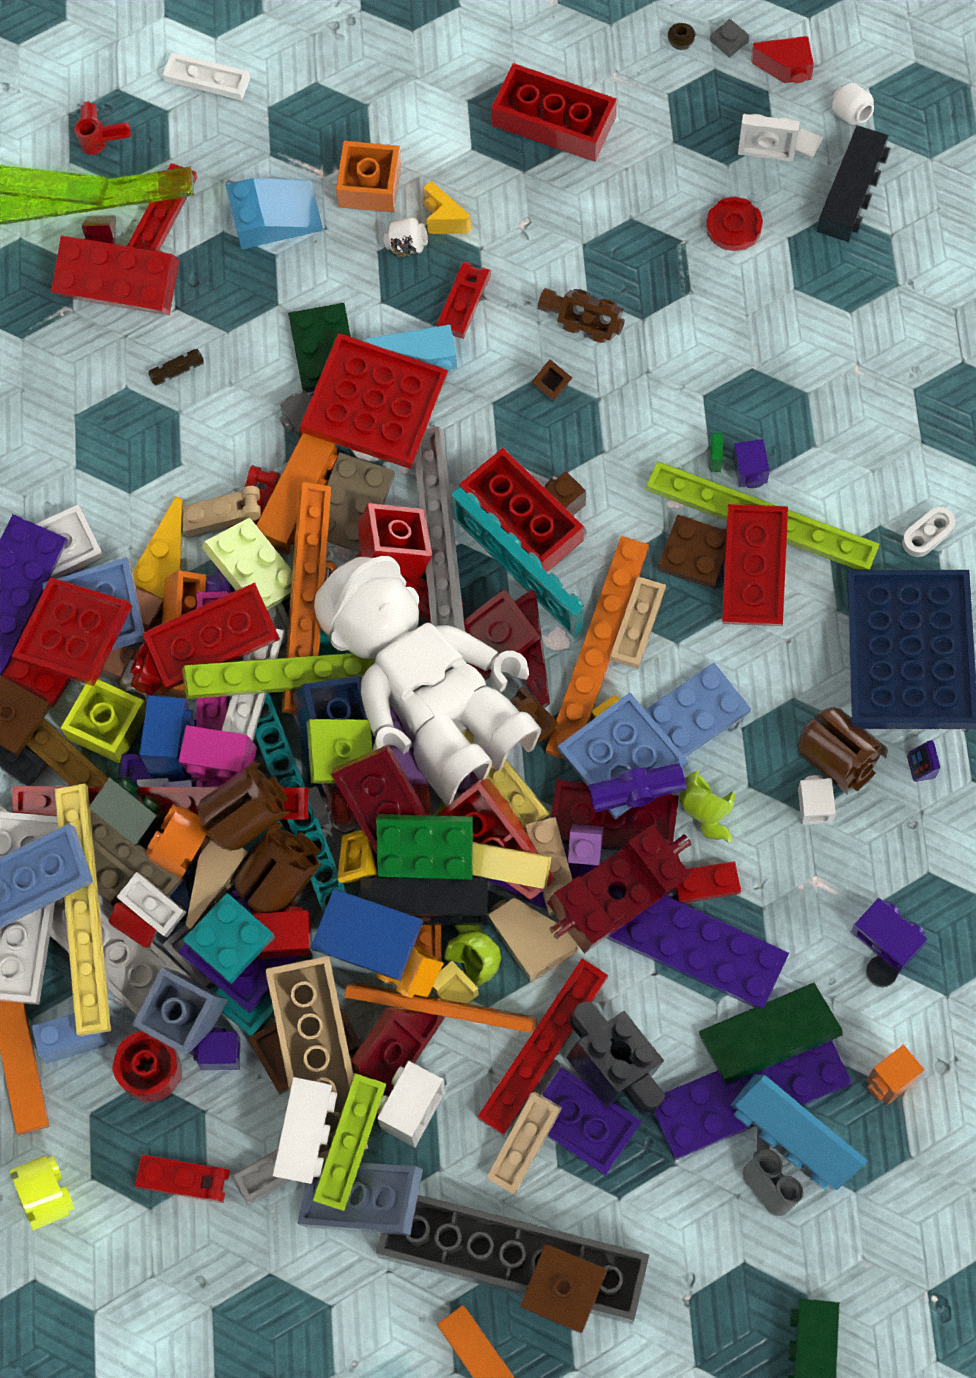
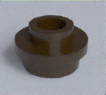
[668,23,695,50]

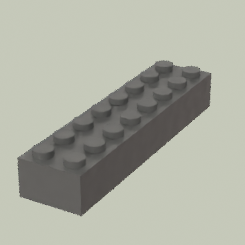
[376,1195,650,1325]

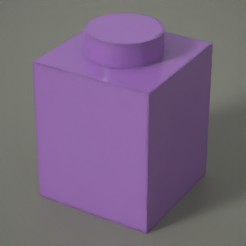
[568,824,604,865]

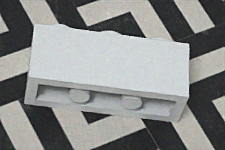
[273,1077,337,1184]

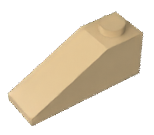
[186,837,250,930]

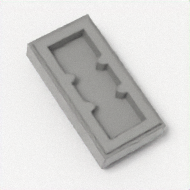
[232,1149,291,1205]

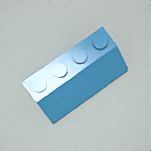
[730,1075,868,1190]

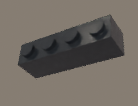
[817,125,891,242]
[360,875,488,925]

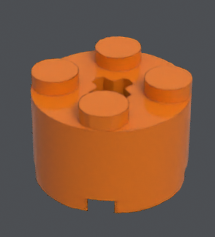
[145,804,212,879]

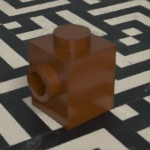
[544,471,586,516]

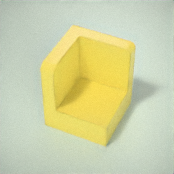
[431,961,479,1004]

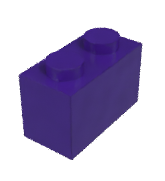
[851,897,927,973]

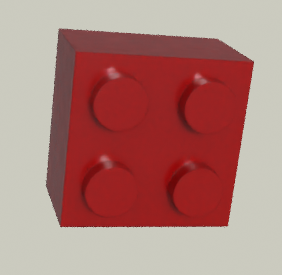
[357,503,432,578]

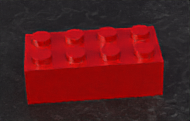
[491,63,617,162]
[51,235,180,316]
[459,447,584,572]

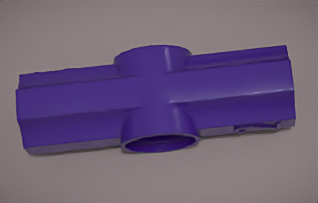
[588,763,686,813]

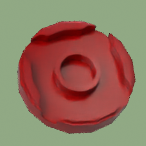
[706,197,763,251]

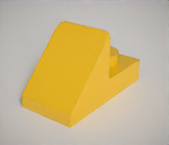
[423,181,472,234]
[337,829,378,883]

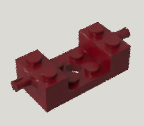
[547,825,691,954]

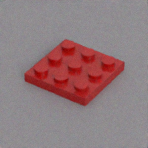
[11,577,133,686]

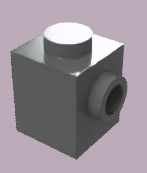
[279,391,311,441]

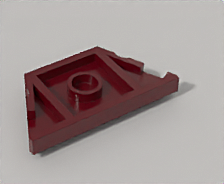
[351,1007,445,1120]

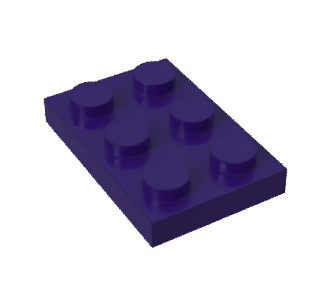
[542,1067,642,1177]

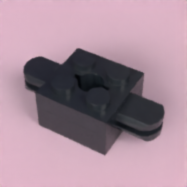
[566,1002,665,1115]

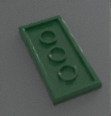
[699,982,843,1085]

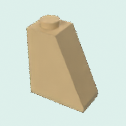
[488,898,581,983]

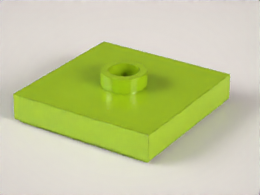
[307,719,372,783]

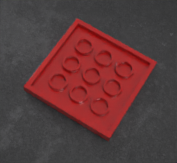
[299,333,448,469]

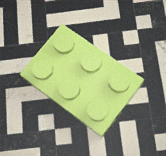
[202,517,293,610]

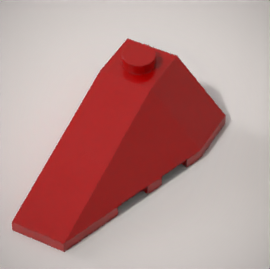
[436,778,556,900]

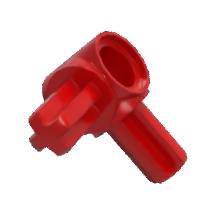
[74,101,131,155]

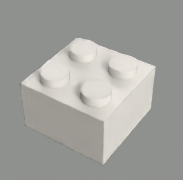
[377,1061,446,1148]

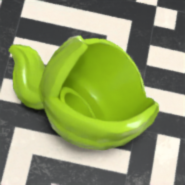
[679,770,735,843]
[445,925,502,986]

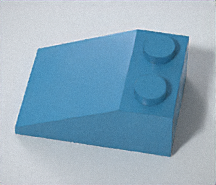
[225,178,324,250]

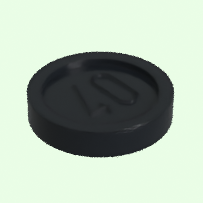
[866,955,898,987]

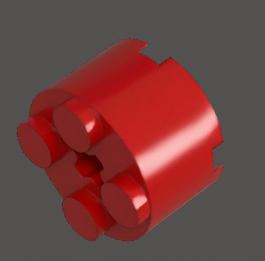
[112,1031,182,1103]

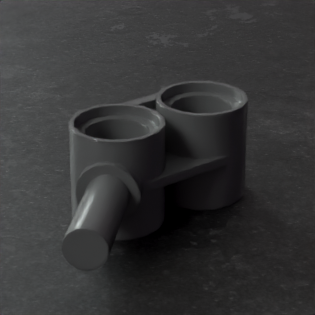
[742,1128,804,1216]

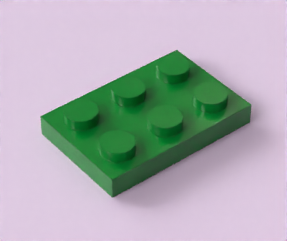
[376,814,473,880]

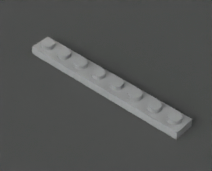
[415,426,465,632]

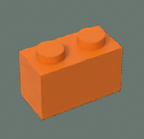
[866,1044,925,1105]

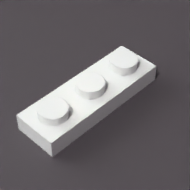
[162,52,251,101]

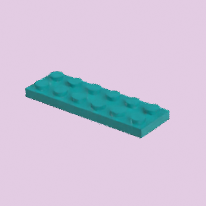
[451,487,584,638]

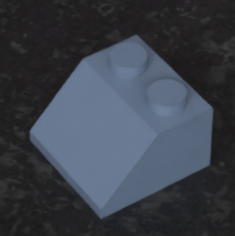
[132,968,228,1055]

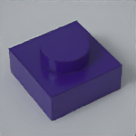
[121,754,151,783]

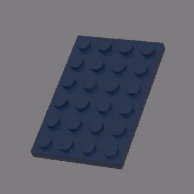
[847,570,976,729]

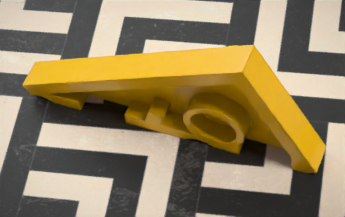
[133,496,183,599]

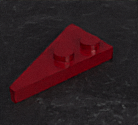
[514,589,550,708]

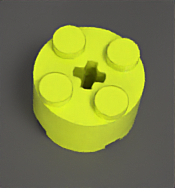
[9,1155,74,1231]

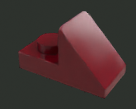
[82,215,116,244]

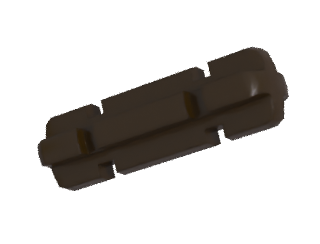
[148,349,204,386]

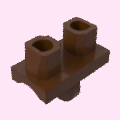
[509,685,559,744]

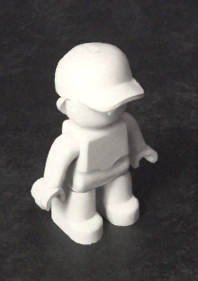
[314,556,541,805]

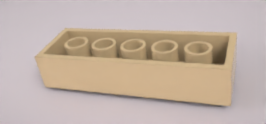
[265,956,368,1158]

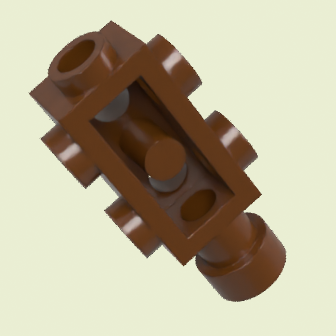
[537,288,625,343]

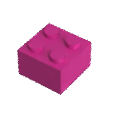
[179,725,257,783]

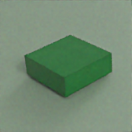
[709,433,723,472]

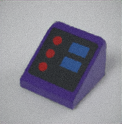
[907,740,941,782]

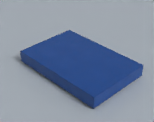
[310,889,423,981]

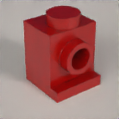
[130,641,163,696]

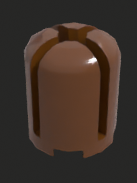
[798,707,888,795]
[197,762,290,851]
[234,824,322,913]

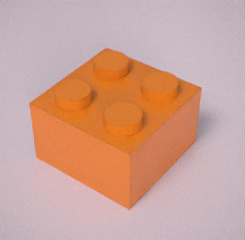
[336,141,402,213]

